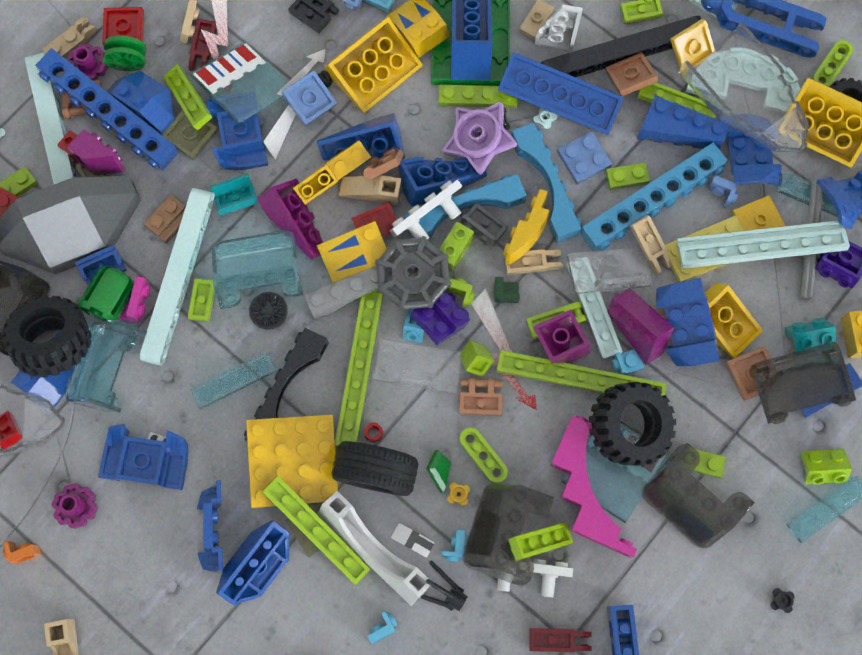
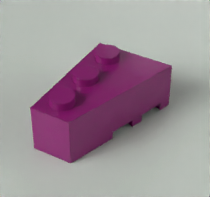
[607,288,674,365]

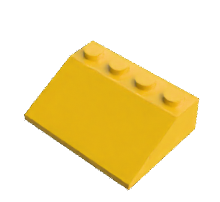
[323,17,423,113]
[777,77,862,168]

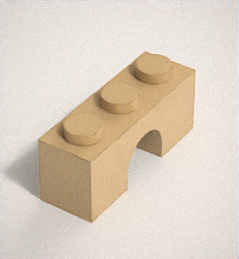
[44,619,79,655]

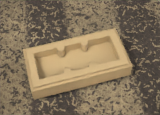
[519,0,555,40]

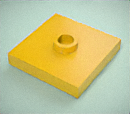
[670,19,716,74]
[731,195,786,231]

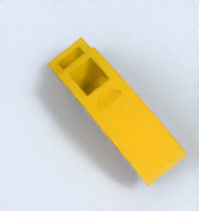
[293,140,371,205]
[503,189,549,265]

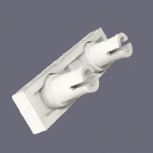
[390,180,462,239]
[483,553,573,598]

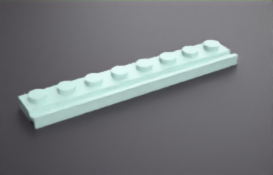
[676,221,850,269]

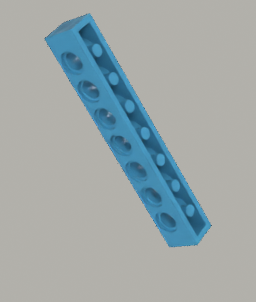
[580,142,728,252]

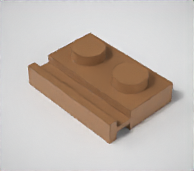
[143,195,186,244]

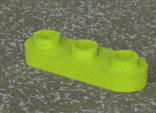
[812,40,853,87]
[460,427,508,484]

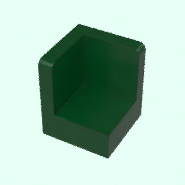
[494,277,520,303]

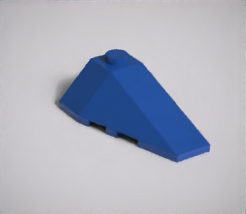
[316,113,405,162]
[399,157,487,207]
[11,330,74,411]

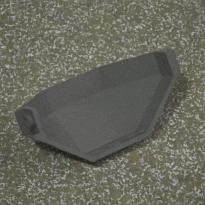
[0,176,141,274]

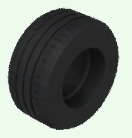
[331,441,419,496]

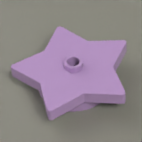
[442,102,518,175]

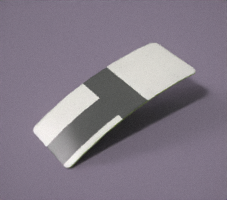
[391,523,434,557]

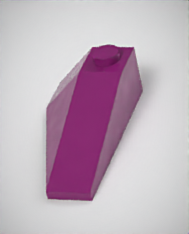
[257,178,323,260]

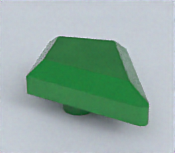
[426,450,451,493]

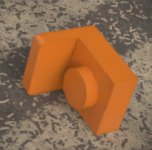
[3,541,42,564]

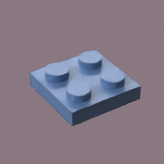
[281,70,337,126]
[557,132,612,185]

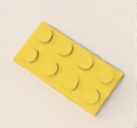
[665,216,744,282]

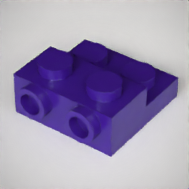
[815,241,862,289]
[410,291,471,345]

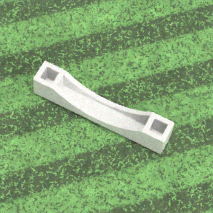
[317,491,431,607]

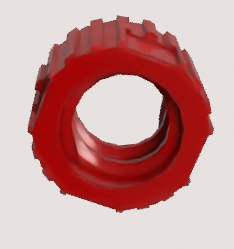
[364,422,383,443]

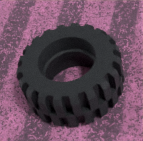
[2,295,92,377]
[589,382,676,466]

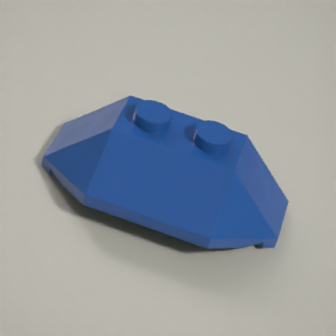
[106,71,175,134]
[216,520,289,606]

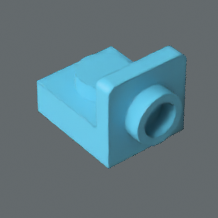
[402,309,424,343]
[611,349,644,375]
[441,530,466,562]
[368,611,398,644]

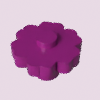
[67,43,108,80]
[52,483,98,529]

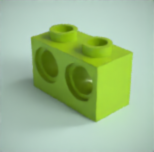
[439,222,474,272]

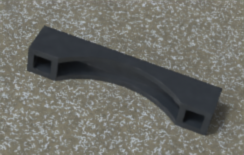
[244,328,329,442]

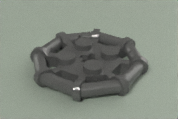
[375,236,452,311]

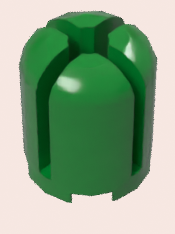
[78,266,134,326]

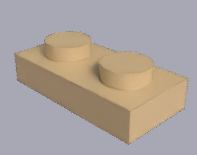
[179,0,199,44]

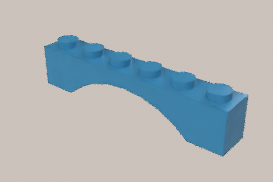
[511,123,582,244]
[404,174,527,238]

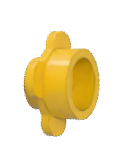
[447,483,470,506]

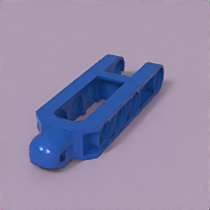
[701,0,827,58]

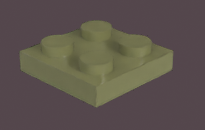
[162,110,218,160]

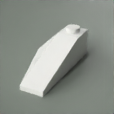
[534,4,583,52]

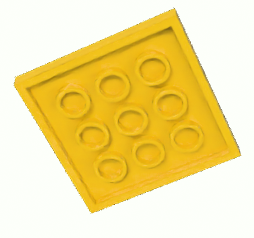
[246,415,338,508]

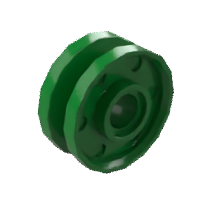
[103,36,147,71]

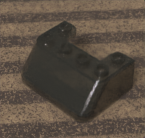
[642,443,755,548]
[462,484,554,587]

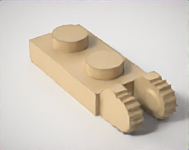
[42,17,96,59]
[629,215,672,275]
[504,249,563,275]

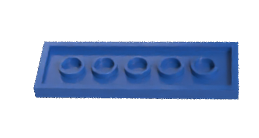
[497,52,624,135]

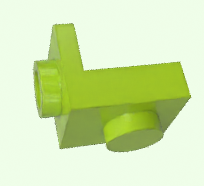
[447,278,475,309]

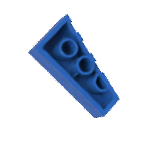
[637,96,730,149]

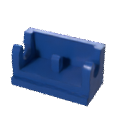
[75,245,127,286]

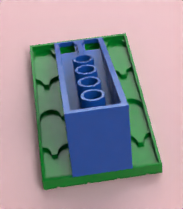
[431,0,510,86]

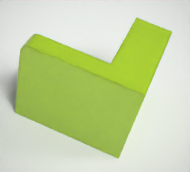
[459,340,494,377]

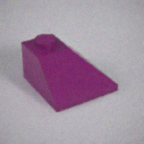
[533,309,590,364]

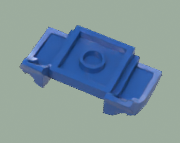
[206,93,268,170]
[726,115,783,186]
[816,171,862,229]
[656,278,720,366]
[98,424,188,490]
[197,480,223,572]

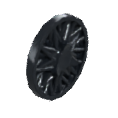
[249,292,288,330]

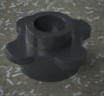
[770,588,795,613]

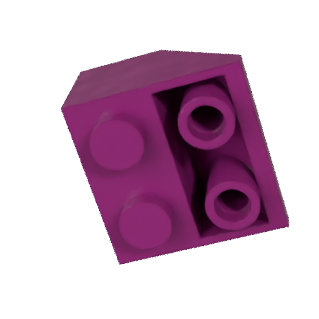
[67,129,125,175]

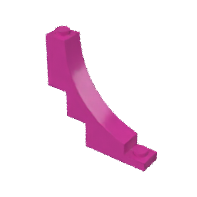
[550,415,637,558]

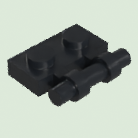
[288,0,339,34]

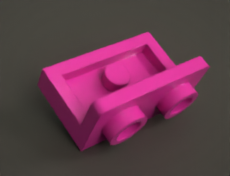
[120,276,150,324]

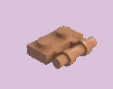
[459,377,503,416]

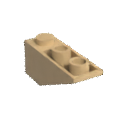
[339,175,402,206]

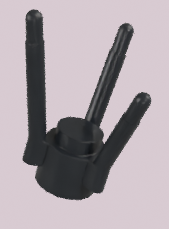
[421,561,468,611]

